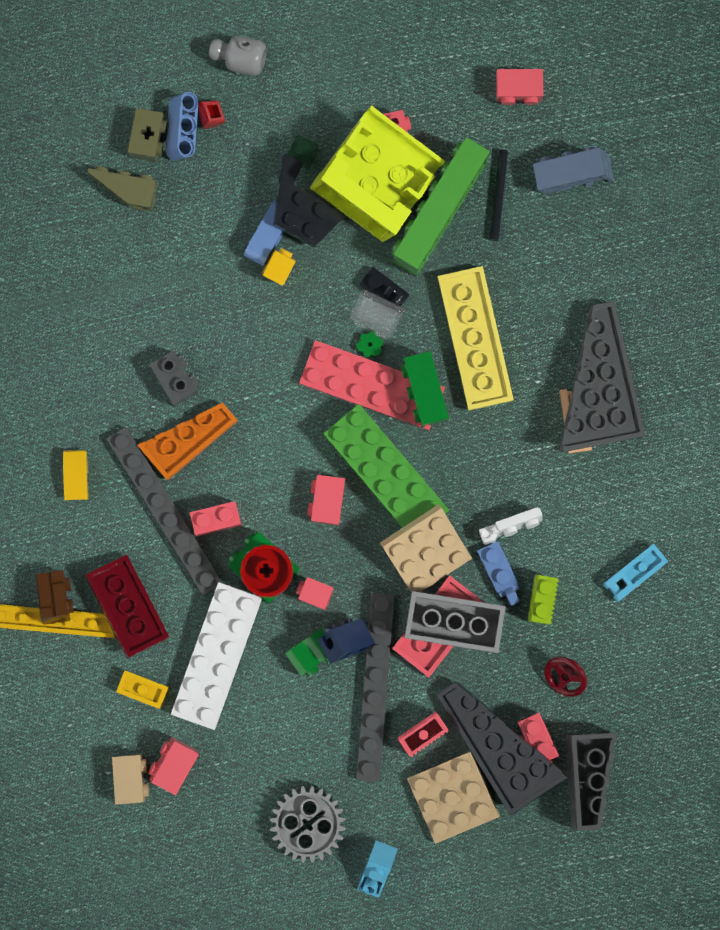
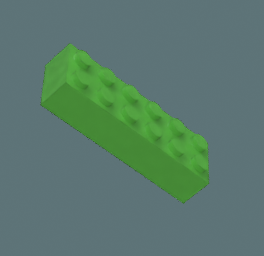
[392,137,490,277]
[323,404,449,528]

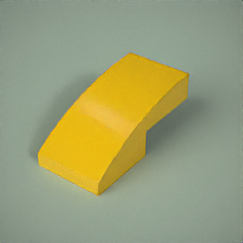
[63,450,89,500]

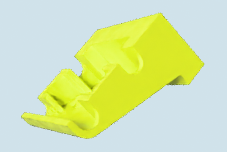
[310,106,445,242]

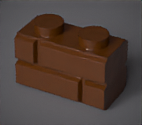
[36,570,74,625]

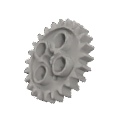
[270,786,346,863]

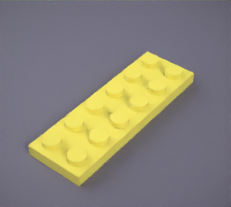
[438,266,514,411]

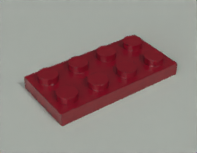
[85,555,169,659]

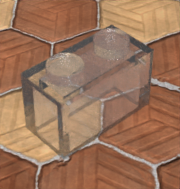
[349,290,405,338]

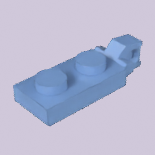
[477,541,520,606]

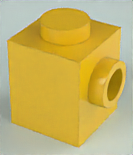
[261,247,296,286]

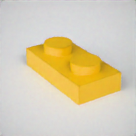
[116,670,169,709]

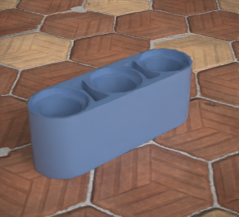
[166,92,198,161]
[244,198,284,267]

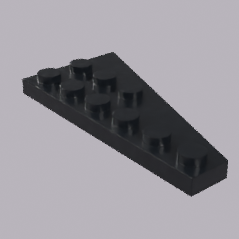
[437,682,570,815]

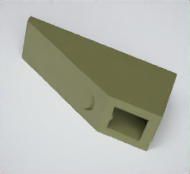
[87,166,158,212]

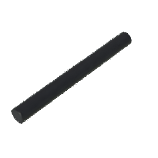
[490,149,508,241]

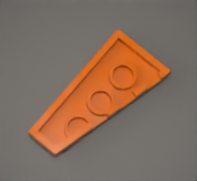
[137,402,238,481]

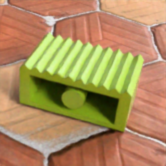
[527,575,559,625]

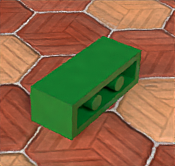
[400,351,449,428]

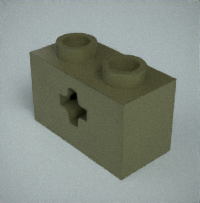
[128,108,168,162]

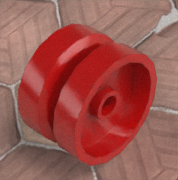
[240,545,293,598]

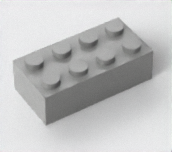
[404,591,506,653]

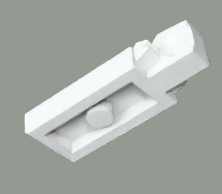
[479,507,543,544]

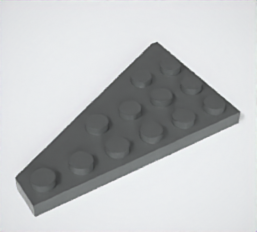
[559,301,646,453]

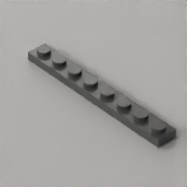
[107,427,223,596]
[356,593,394,782]

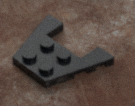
[273,153,346,247]

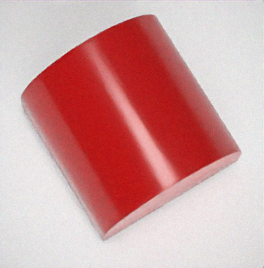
[198,100,226,129]

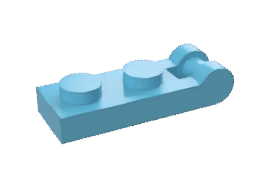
[603,544,668,602]

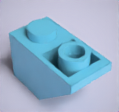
[357,840,397,898]

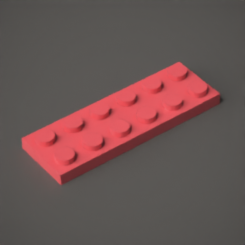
[299,340,445,431]

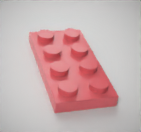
[392,576,484,678]

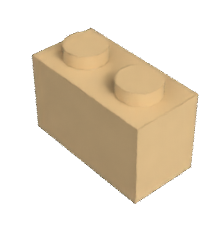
[112,754,149,805]

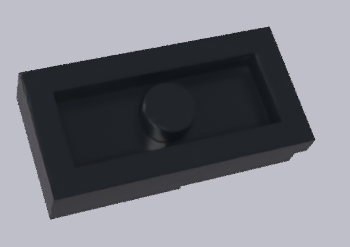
[359,267,409,313]

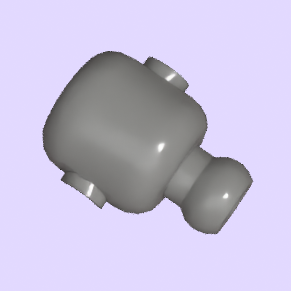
[209,35,266,76]

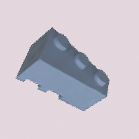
[533,146,614,194]

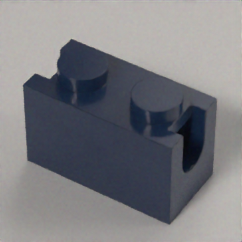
[317,619,375,664]

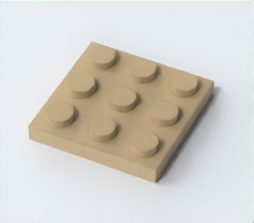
[380,504,472,592]
[407,751,500,844]

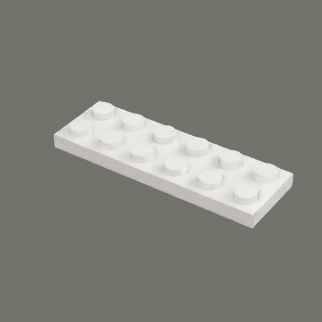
[171,582,262,730]

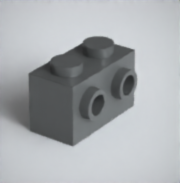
[149,351,199,407]

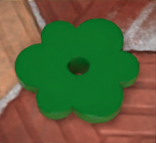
[357,331,383,357]

